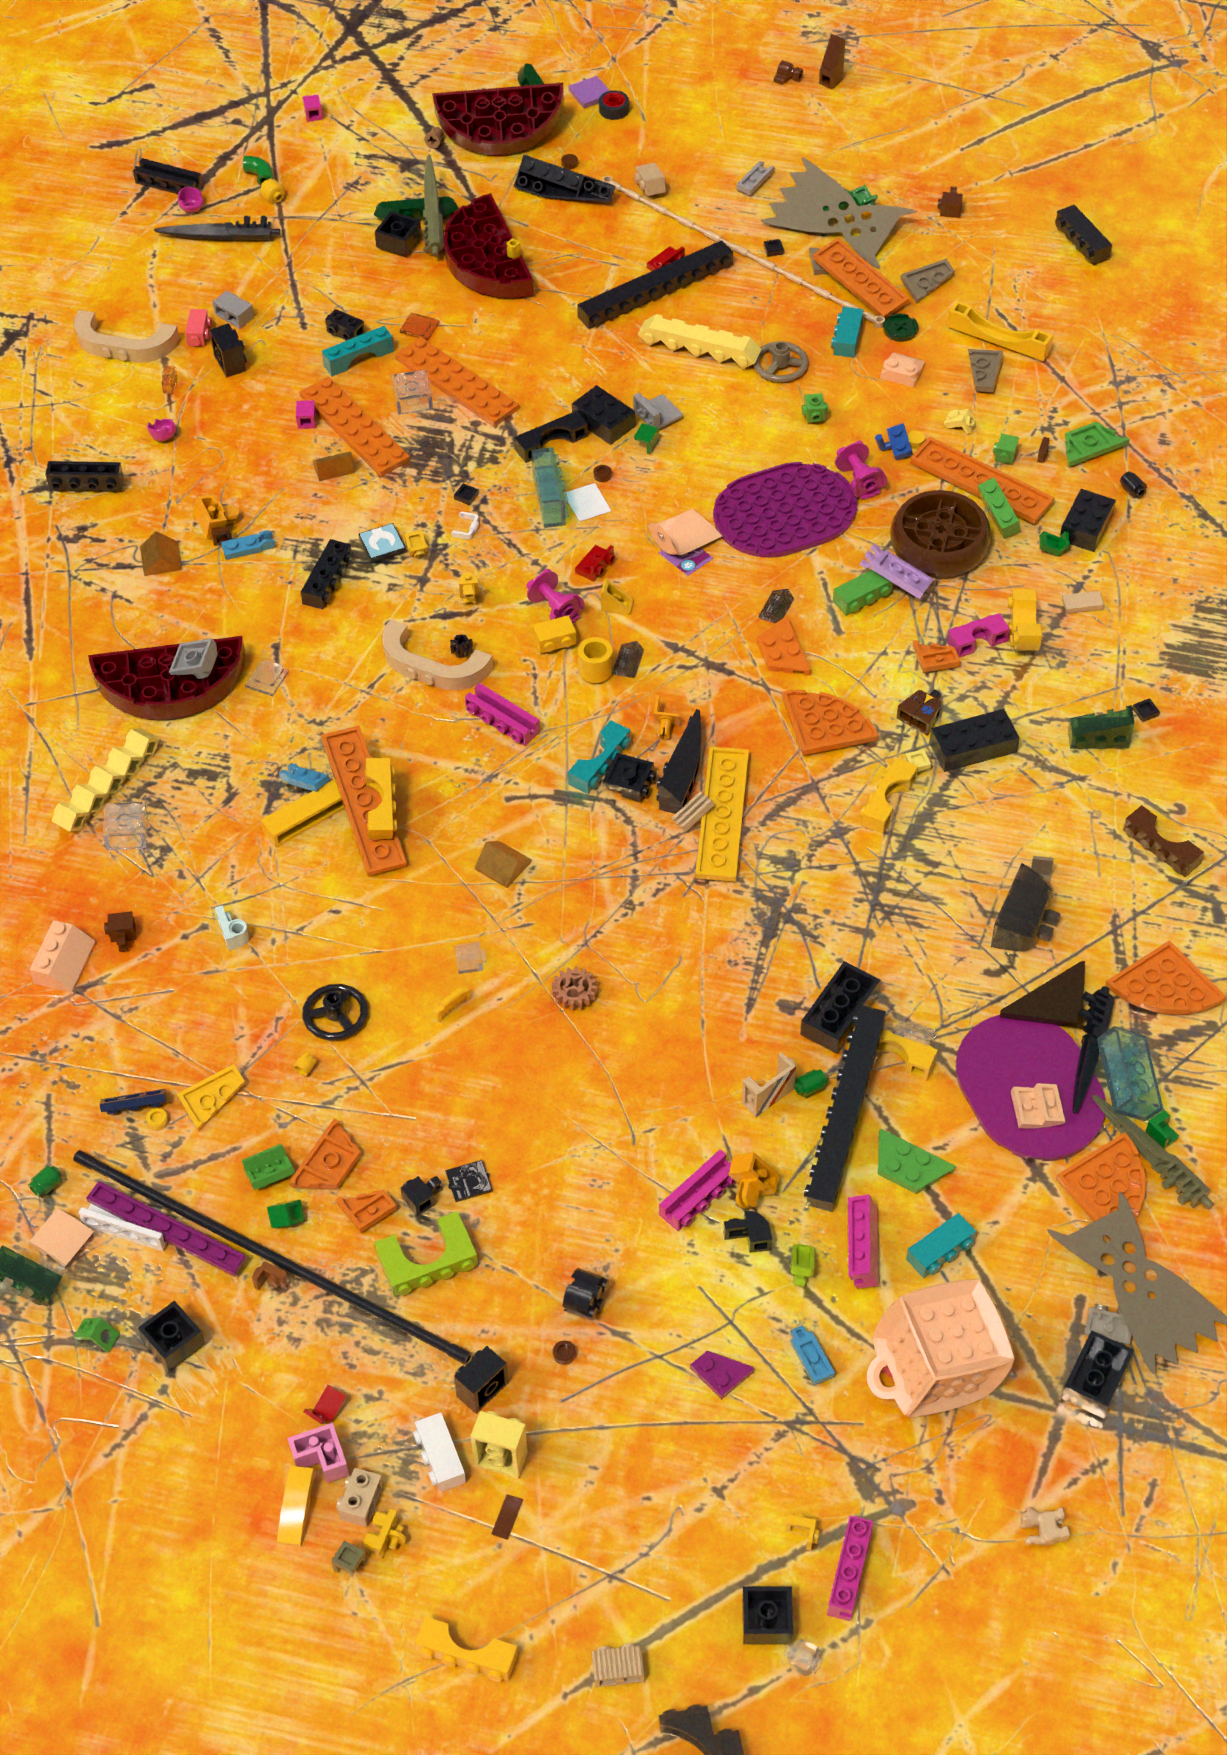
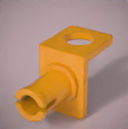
[654,695,680,740]

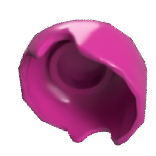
[178,187,203,213]
[147,419,176,442]

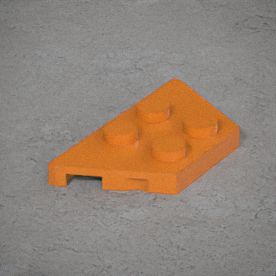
[757,617,811,676]
[289,1118,361,1189]

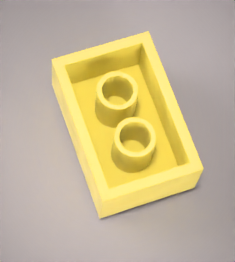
[471,1411,528,1479]

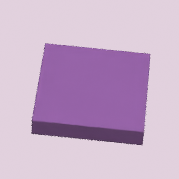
[569,76,609,108]

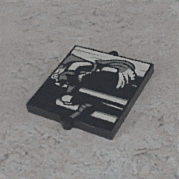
[445,1160,492,1202]

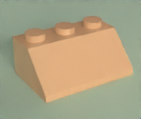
[29,920,96,993]

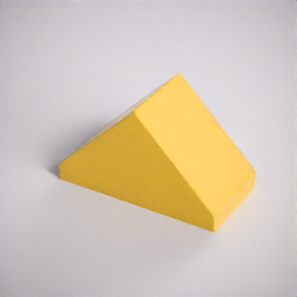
[601,578,633,615]

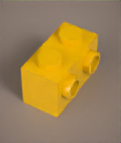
[533,615,576,654]

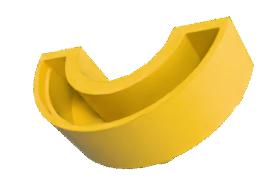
[1008,589,1042,651]

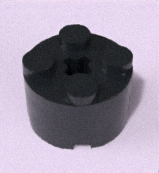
[563,1268,609,1320]

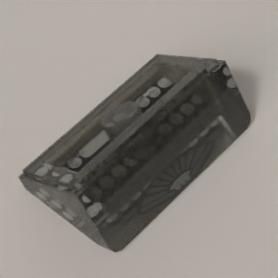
[758,589,794,624]
[612,641,644,678]

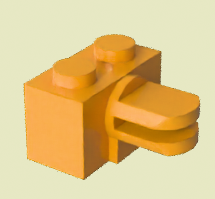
[193,494,239,538]
[728,1152,780,1209]

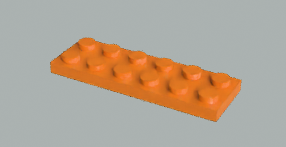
[813,237,909,319]

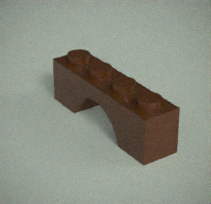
[1123,805,1204,877]

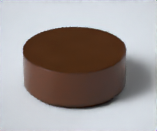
[561,154,578,169]
[593,465,612,482]
[553,1341,576,1365]

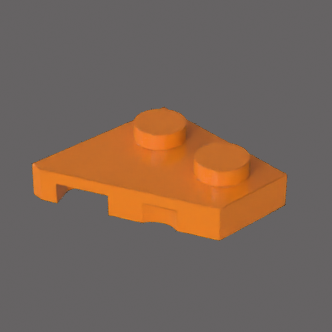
[912,640,960,673]
[336,1190,397,1233]

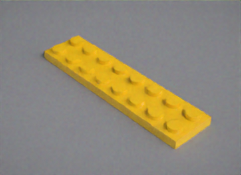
[695,747,749,882]

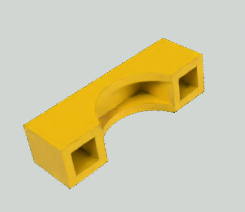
[860,757,918,834]
[365,758,397,839]
[847,1027,938,1081]
[415,1616,518,1682]

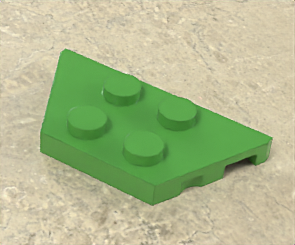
[1064,422,1130,467]
[878,1129,956,1194]

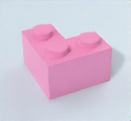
[288,1423,349,1483]

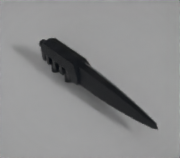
[154,216,280,241]
[1072,986,1115,1113]

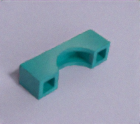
[322,326,394,377]
[568,720,632,794]

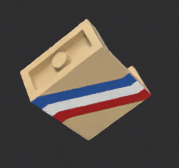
[742,1052,796,1117]

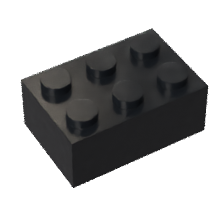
[572,385,635,445]
[1060,489,1116,552]
[1061,1330,1134,1418]

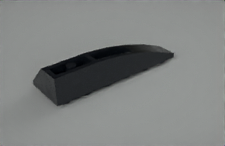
[513,155,616,202]
[656,709,702,814]

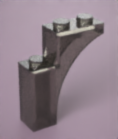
[659,1704,744,1755]

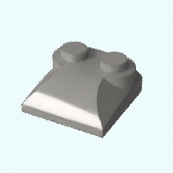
[169,638,218,679]

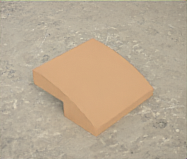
[1011,1083,1065,1128]
[29,1209,94,1267]

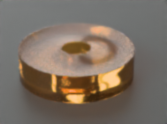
[162,365,177,395]

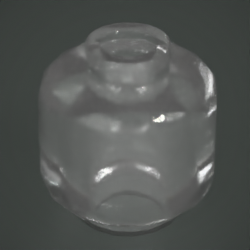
[784,1639,823,1676]

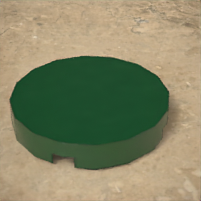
[883,313,918,342]

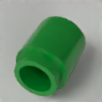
[794,1069,827,1097]
[28,1165,62,1198]

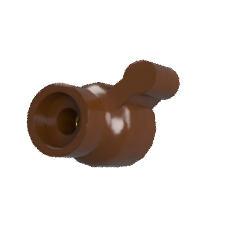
[773,60,803,85]

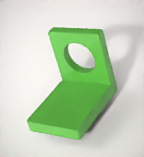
[73,1318,119,1352]

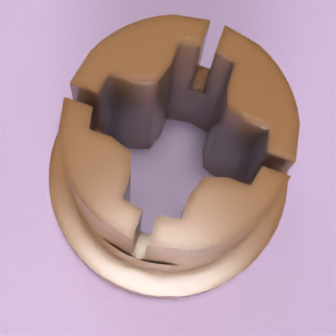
[424,127,444,148]

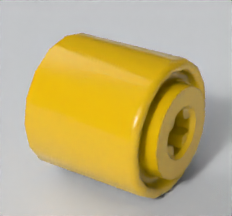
[578,637,613,683]

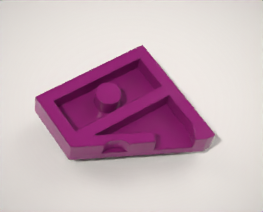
[690,1351,754,1400]

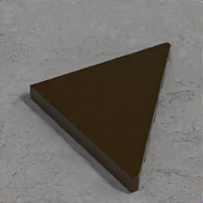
[1000,961,1085,1028]

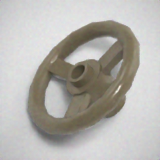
[753,341,809,383]

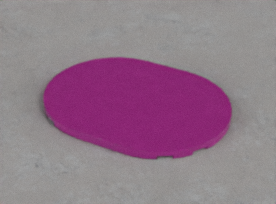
[713,462,857,558]
[956,1015,1105,1161]

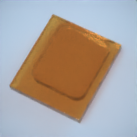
[399,312,440,341]

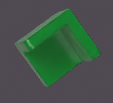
[634,423,659,454]
[1145,1110,1179,1149]
[267,1199,305,1228]

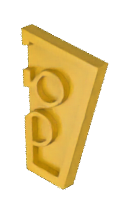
[177,1064,245,1131]

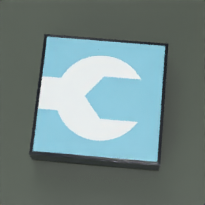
[358,523,406,563]

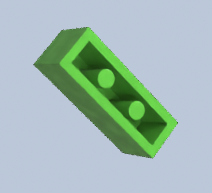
[978,478,1021,539]
[833,570,893,616]

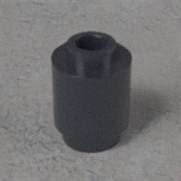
[1120,471,1147,498]

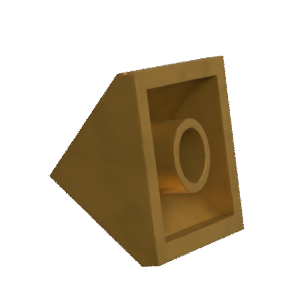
[312,451,354,481]
[140,531,181,576]
[475,841,532,888]

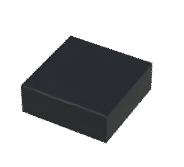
[763,239,784,257]
[454,483,479,505]
[1132,698,1160,722]

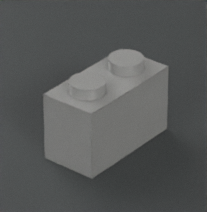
[213,291,254,329]

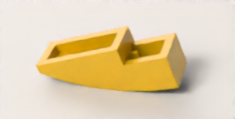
[277,1465,315,1547]

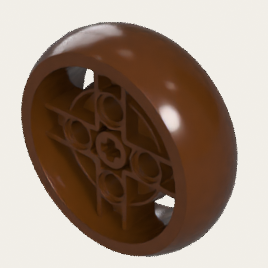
[890,490,991,579]

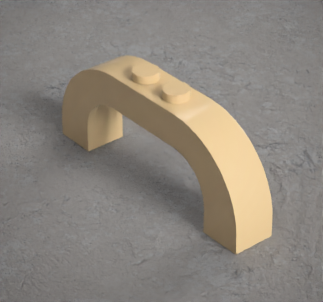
[74,310,180,362]
[382,619,493,690]

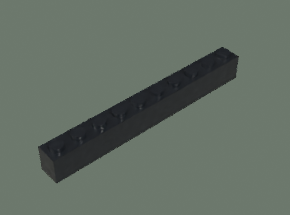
[577,240,733,329]
[804,1005,886,1212]

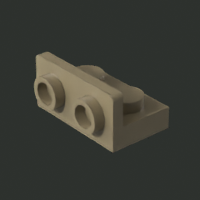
[1084,1304,1132,1345]

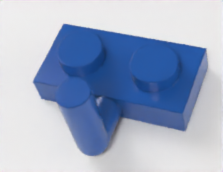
[875,423,913,460]

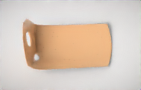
[647,509,722,555]

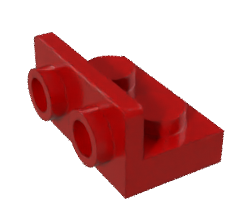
[647,246,685,271]
[575,545,615,582]

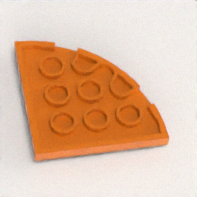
[782,690,879,755]
[1106,940,1226,1015]
[1056,1132,1146,1241]

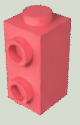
[185,309,212,346]

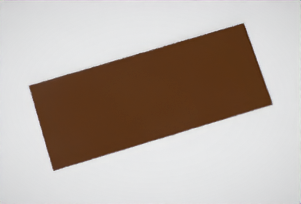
[491,1494,523,1540]

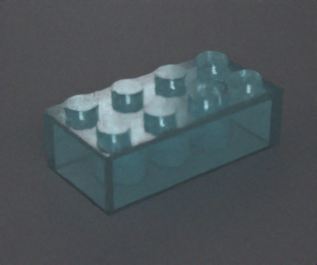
[531,447,569,528]
[1097,1026,1164,1122]

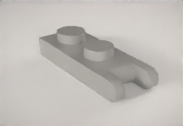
[737,161,775,196]

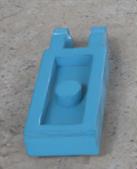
[221,530,275,560]
[279,763,330,792]

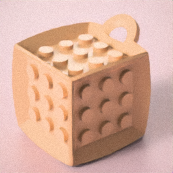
[867,1279,1015,1417]

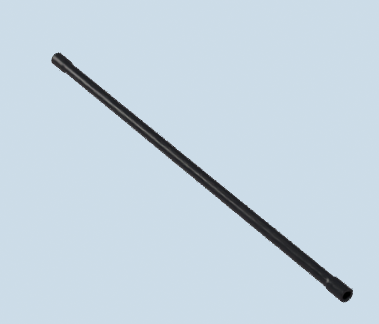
[73,1150,472,1365]

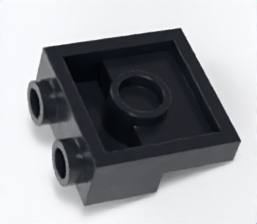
[603,753,656,802]

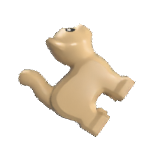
[1020,1507,1070,1545]

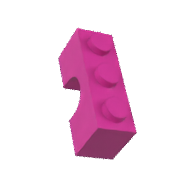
[947,613,1010,658]

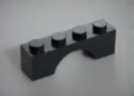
[514,411,588,463]

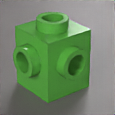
[802,393,828,423]

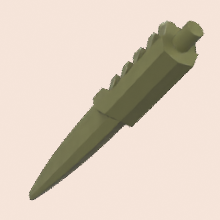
[423,154,444,257]
[1091,1095,1214,1210]

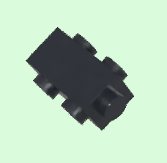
[325,309,365,341]

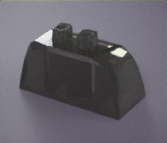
[991,863,1061,951]

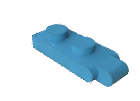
[790,1325,835,1386]

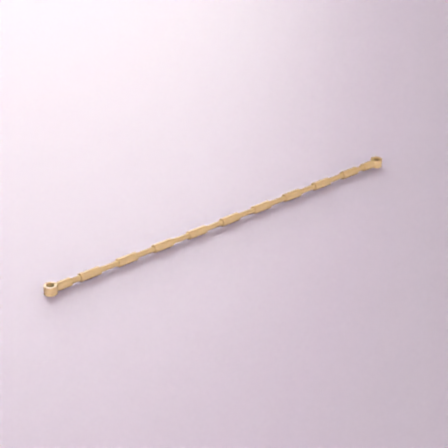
[603,176,885,328]

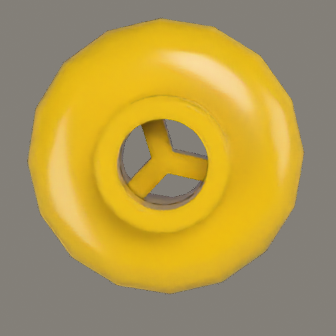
[260,179,285,204]

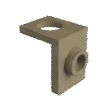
[1029,856,1054,894]

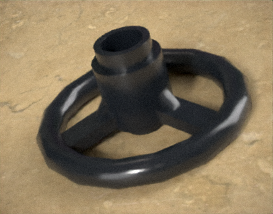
[302,984,368,1041]

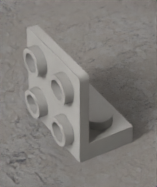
[633,393,683,429]

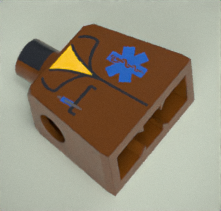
[897,690,942,736]

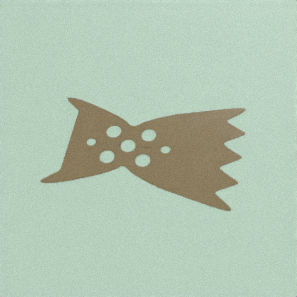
[761,158,916,269]
[1047,1192,1227,1374]

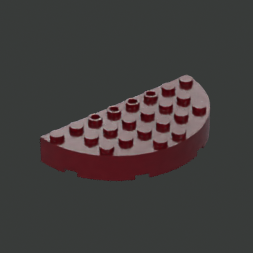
[432,83,564,155]
[444,193,534,298]
[88,636,245,720]

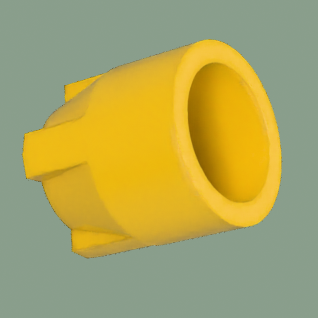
[506,238,521,258]
[293,1053,317,1076]

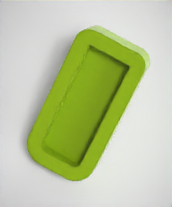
[791,1244,815,1287]

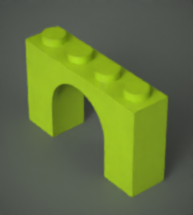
[374,1211,478,1297]

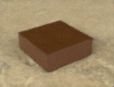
[1037,437,1050,463]
[211,526,232,545]

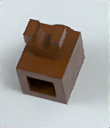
[937,186,963,218]
[104,911,136,952]

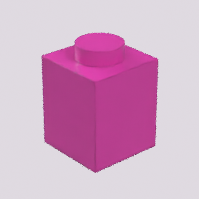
[303,94,323,122]
[296,400,316,429]

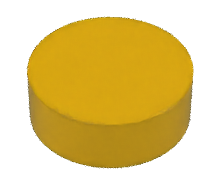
[907,431,925,448]
[146,1108,169,1130]

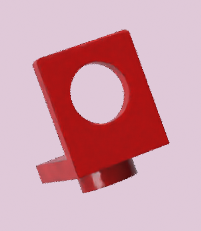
[303,1385,347,1424]

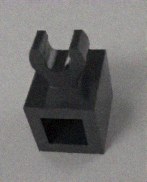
[400,1176,442,1217]

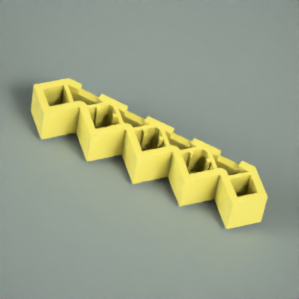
[638,314,761,369]
[52,729,160,832]

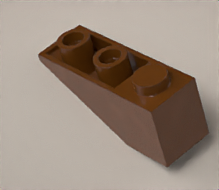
[819,34,846,90]

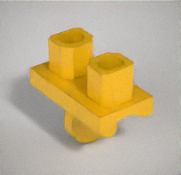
[458,572,479,606]
[364,1509,407,1559]

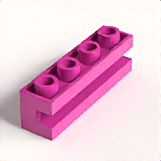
[465,683,540,747]
[659,1149,736,1231]
[848,1194,878,1289]
[827,1515,873,1622]

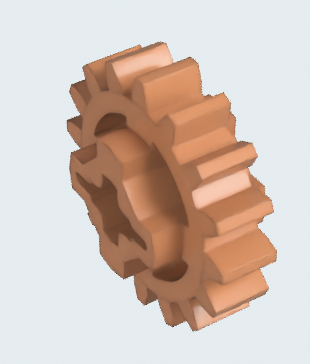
[552,967,597,1010]

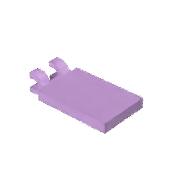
[860,544,934,599]

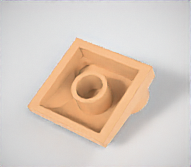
[880,353,925,387]

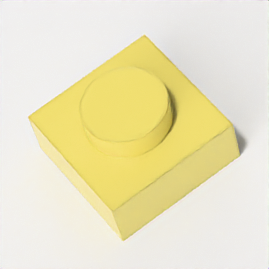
[905,749,931,772]

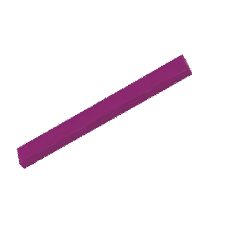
[86,1181,247,1277]

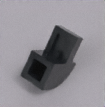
[723,1211,772,1253]

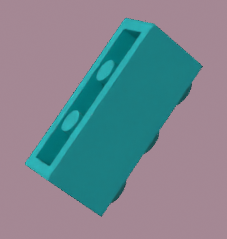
[831,306,864,358]
[906,1212,976,1278]

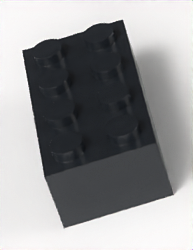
[929,709,1020,772]
[800,961,881,1054]

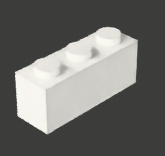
[413,1412,466,1493]

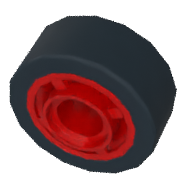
[599,90,629,120]

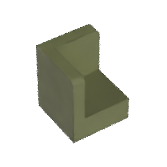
[331,1540,367,1575]

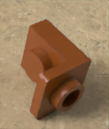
[252,1261,290,1290]

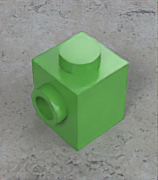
[993,433,1019,465]

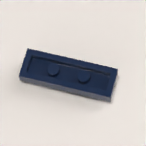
[100,1089,167,1114]

